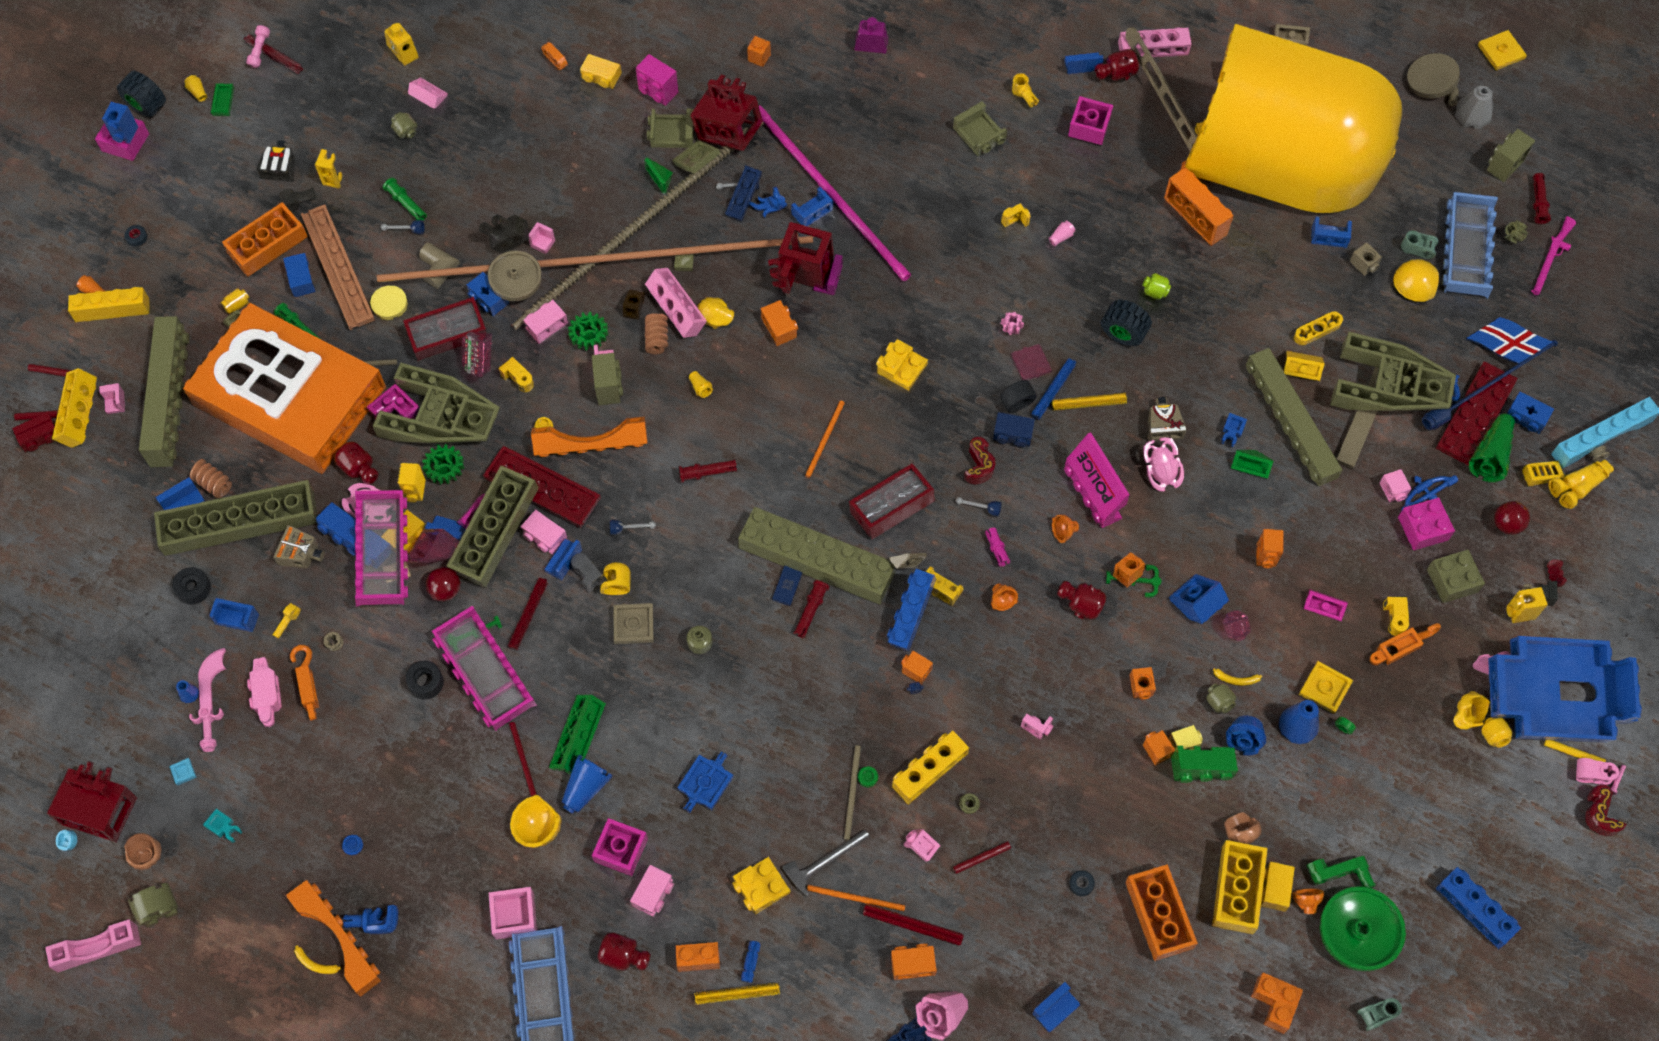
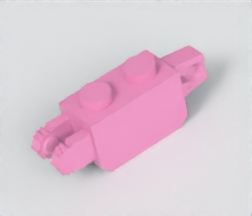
[247,657,282,728]

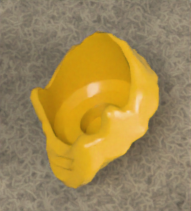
[697,297,734,329]
[1453,691,1490,730]

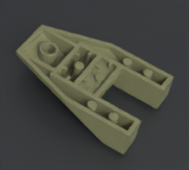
[1330,332,1456,411]
[373,363,500,443]

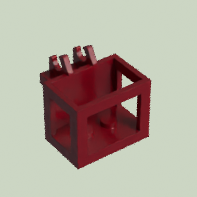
[690,74,763,151]
[768,222,834,294]
[47,761,137,843]

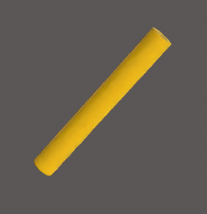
[1544,740,1606,762]

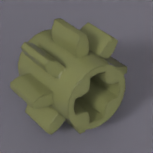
[1504,220,1528,244]

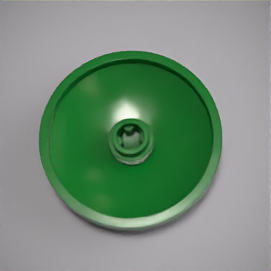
[1320,887,1406,972]

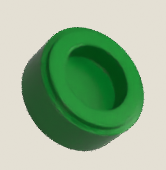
[1335,716,1356,735]
[858,766,878,788]

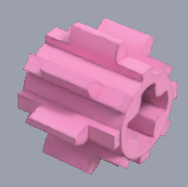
[1001,311,1024,335]

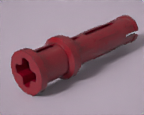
[1533,173,1551,224]
[678,459,737,483]
[793,580,830,639]

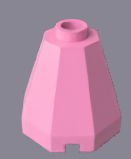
[916,991,968,1040]

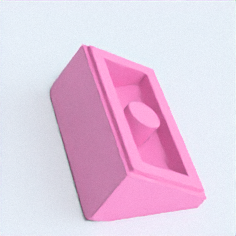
[408,78,448,109]

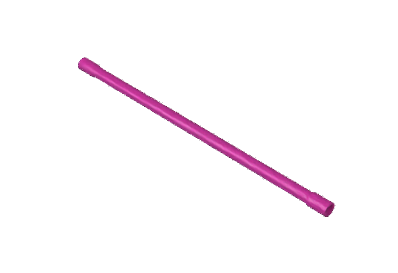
[759,105,911,282]

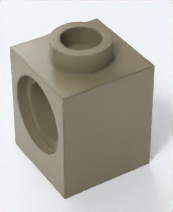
[1350,243,1382,276]

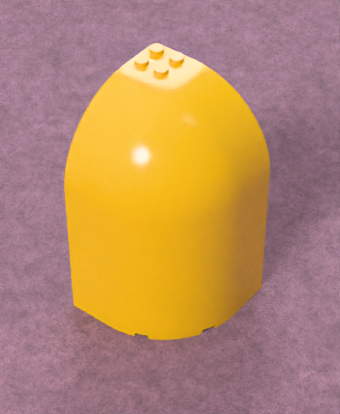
[1185,24,1402,213]

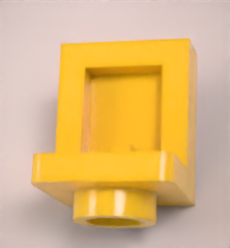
[1001,203,1031,227]

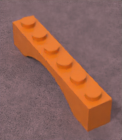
[531,416,647,457]
[286,880,381,997]

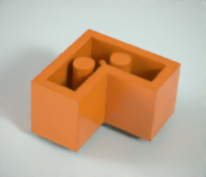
[1251,972,1303,1034]

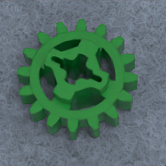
[568,312,609,351]
[422,444,465,485]

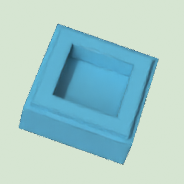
[169,758,197,786]

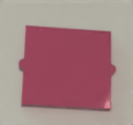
[1011,344,1052,380]

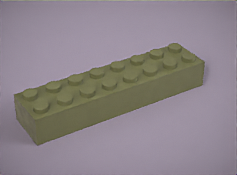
[139,316,189,467]
[154,480,317,556]
[738,507,896,605]

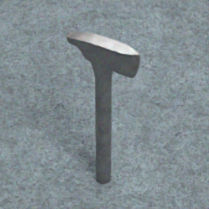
[782,830,869,897]

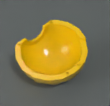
[1393,259,1439,302]
[510,795,562,848]

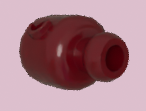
[1095,49,1139,81]
[334,441,379,485]
[1057,581,1107,620]
[597,932,651,971]

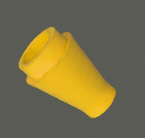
[184,75,207,102]
[689,371,713,398]

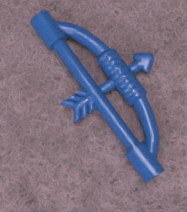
[1401,475,1458,510]

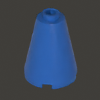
[1278,700,1319,744]
[561,755,613,814]

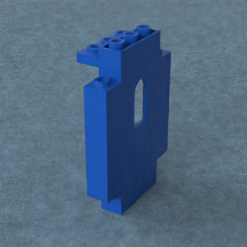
[1488,636,1642,743]

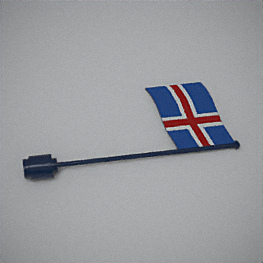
[1422,317,1558,430]

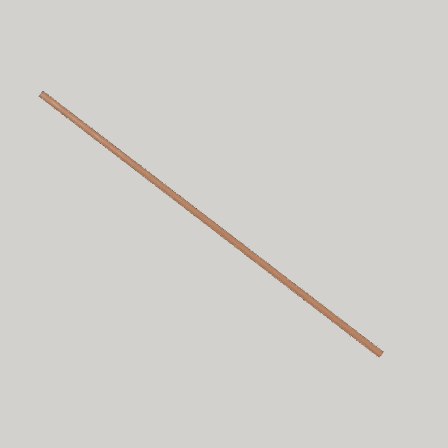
[377,236,813,282]

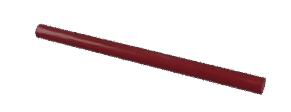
[509,722,537,797]

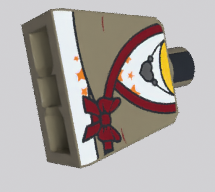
[1148,397,1186,441]

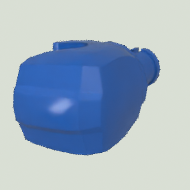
[343,905,398,934]

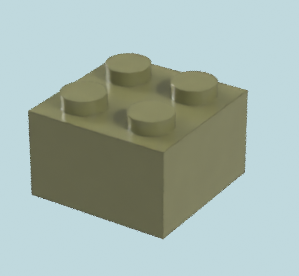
[1487,129,1535,182]
[592,353,624,405]
[1427,550,1485,603]

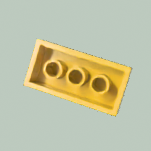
[1212,840,1267,934]

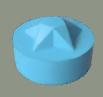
[56,830,77,851]

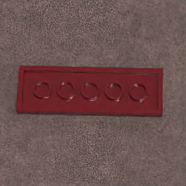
[1435,361,1518,466]
[483,446,601,528]

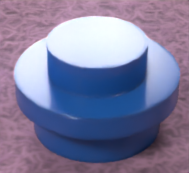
[342,835,363,855]

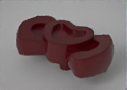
[1547,559,1567,587]

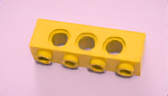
[52,368,97,448]
[892,731,969,805]

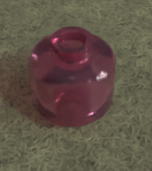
[1223,610,1251,641]

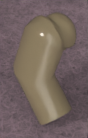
[1447,87,1459,106]

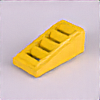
[1522,461,1565,487]

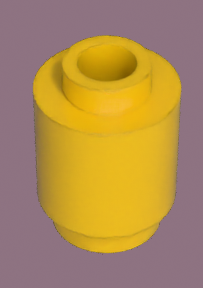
[220,288,249,314]

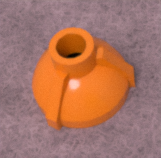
[1052,514,1079,543]
[991,584,1018,611]
[1292,888,1324,914]

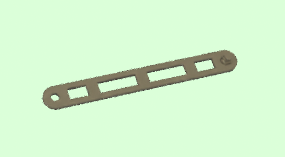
[1126,27,1198,151]

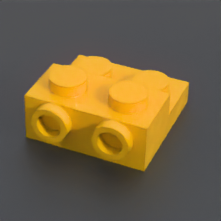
[876,339,928,391]
[732,857,791,915]

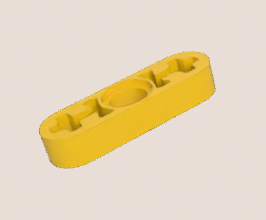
[1294,312,1343,345]

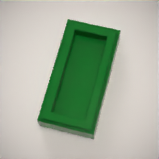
[211,84,235,116]

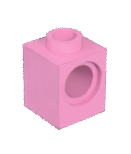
[1380,469,1411,502]

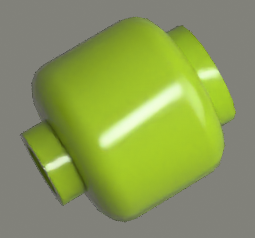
[1142,273,1171,300]

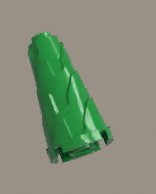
[1469,414,1515,482]

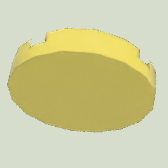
[370,285,408,320]

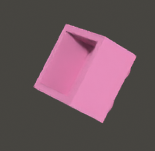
[489,887,537,940]

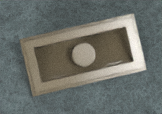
[1274,24,1310,45]
[889,553,927,569]

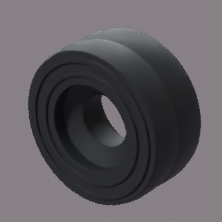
[172,567,211,605]

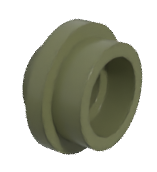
[959,793,980,814]

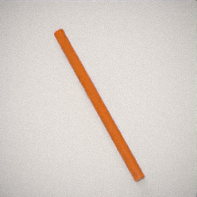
[805,400,845,478]
[807,885,906,911]

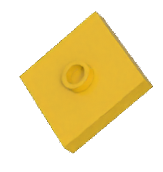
[1478,30,1527,70]
[1298,661,1353,714]

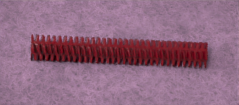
[244,34,303,74]
[508,577,548,650]

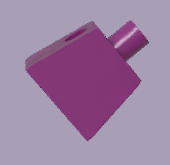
[854,17,888,54]

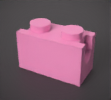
[523,300,568,344]
[521,510,567,555]
[630,865,674,917]

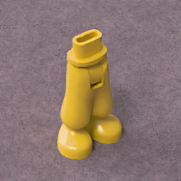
[1548,459,1614,509]

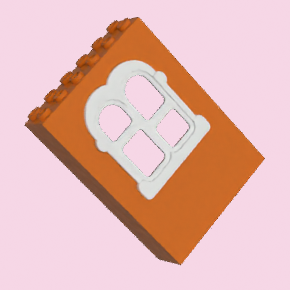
[183,303,386,475]

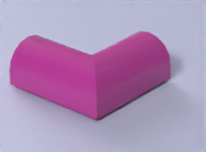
[367,384,420,420]

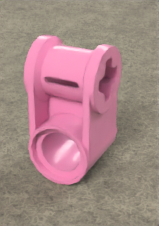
[1576,758,1619,785]

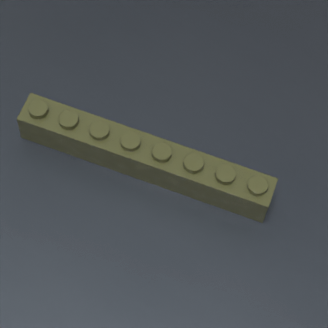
[1246,348,1343,487]

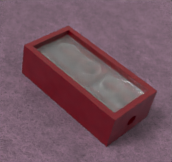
[403,297,488,361]
[849,463,935,540]

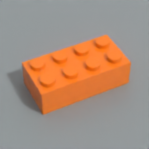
[1164,167,1234,246]
[222,202,308,277]
[1125,864,1198,961]

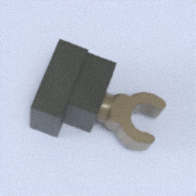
[1522,581,1558,606]

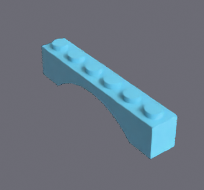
[1551,397,1659,469]

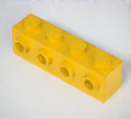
[68,287,149,322]

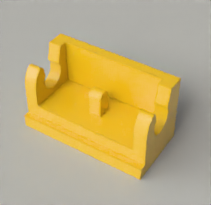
[315,149,342,189]
[926,566,964,606]

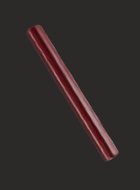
[863,904,964,946]

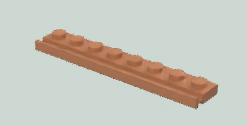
[301,204,375,330]

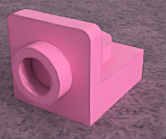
[1020,714,1054,740]
[903,829,940,861]

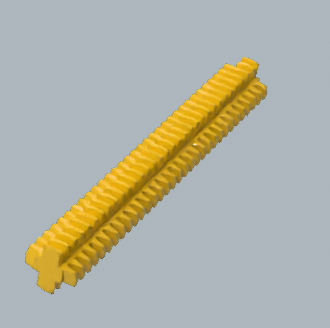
[1052,393,1127,410]
[695,982,780,1005]

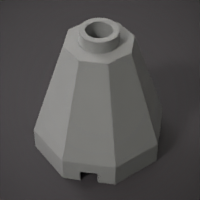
[1455,85,1493,129]

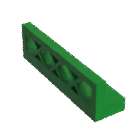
[549,695,606,775]

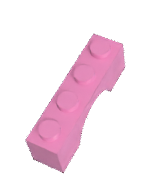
[45,919,141,972]

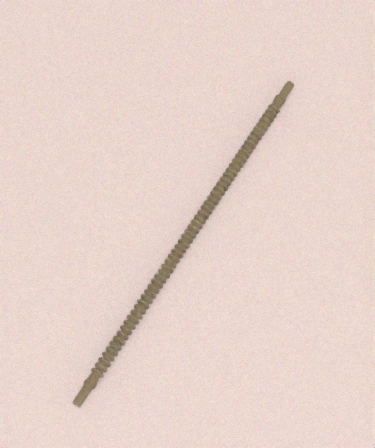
[511,122,764,330]

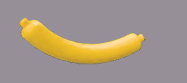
[1213,668,1262,686]
[294,946,341,974]

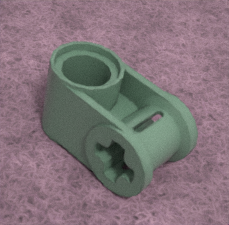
[1401,230,1439,259]
[1357,998,1402,1031]

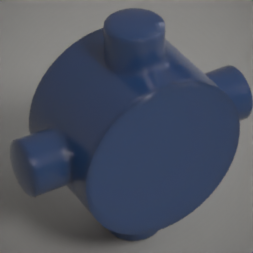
[907,682,924,694]

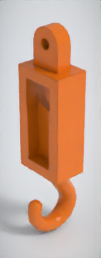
[1369,623,1441,665]
[290,645,319,721]

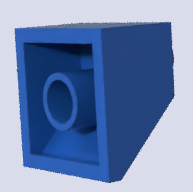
[1169,574,1229,624]

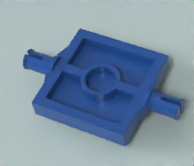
[677,751,734,813]

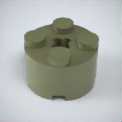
[128,883,178,928]

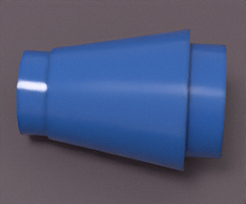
[176,680,199,703]

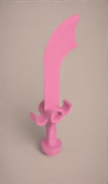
[189,648,226,752]

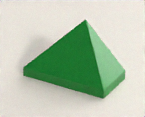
[644,158,673,194]
[1231,450,1274,479]

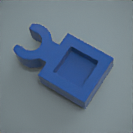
[1221,413,1247,448]

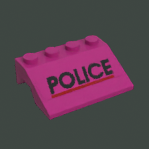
[1064,432,1129,528]

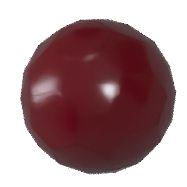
[1494,501,1530,535]
[425,567,461,602]

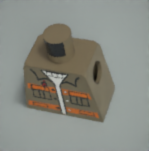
[273,525,325,569]

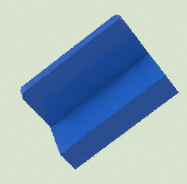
[1064,52,1104,74]
[156,477,205,510]
[425,516,466,545]
[544,539,582,581]
[1032,982,1080,1032]

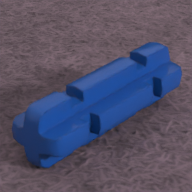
[741,941,761,983]

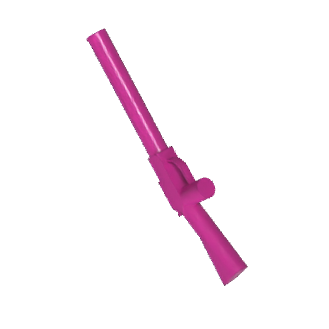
[1531,216,1577,295]

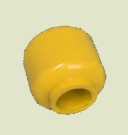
[1481,717,1512,748]

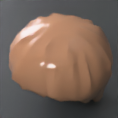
[1224,812,1261,844]
[125,833,162,870]

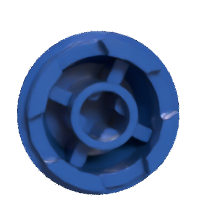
[1226,715,1266,755]

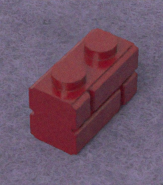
[12,412,55,452]

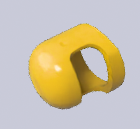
[600,562,631,595]

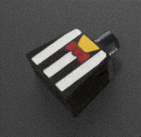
[256,140,295,182]

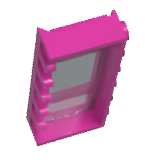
[355,490,408,607]
[432,606,537,731]

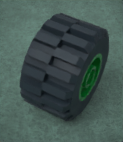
[117,70,166,118]
[1100,299,1152,346]

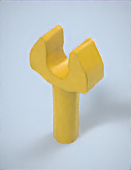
[272,603,301,638]

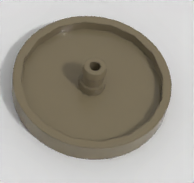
[1407,53,1460,98]
[488,251,542,301]

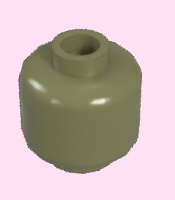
[391,112,417,139]
[687,626,713,654]
[1206,683,1236,714]

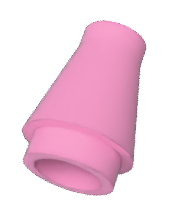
[1048,221,1076,246]

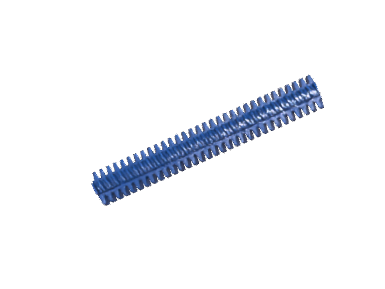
[1031,358,1077,420]

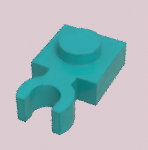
[203,809,243,843]

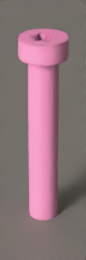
[1611,765,1626,795]

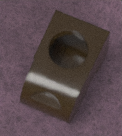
[623,289,645,320]

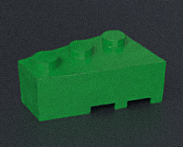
[1171,745,1238,783]

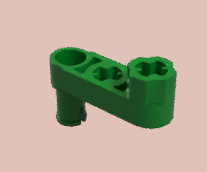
[1306,856,1376,888]

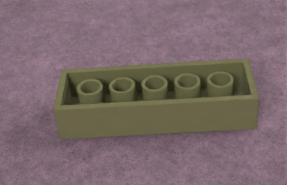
[447,466,539,588]

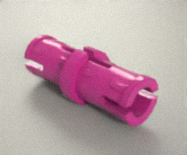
[985,528,1010,567]

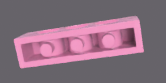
[1118,28,1191,57]
[645,268,707,338]

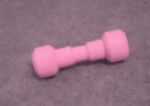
[246,25,270,68]

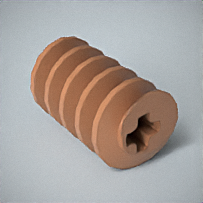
[645,313,668,355]
[189,459,232,498]

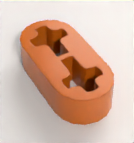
[541,42,568,70]

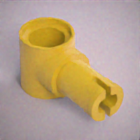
[1012,73,1039,107]

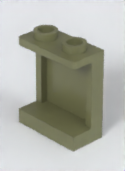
[953,101,1007,156]
[647,109,694,148]

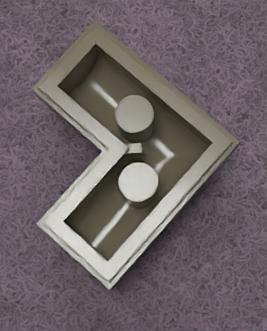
[419,242,460,289]

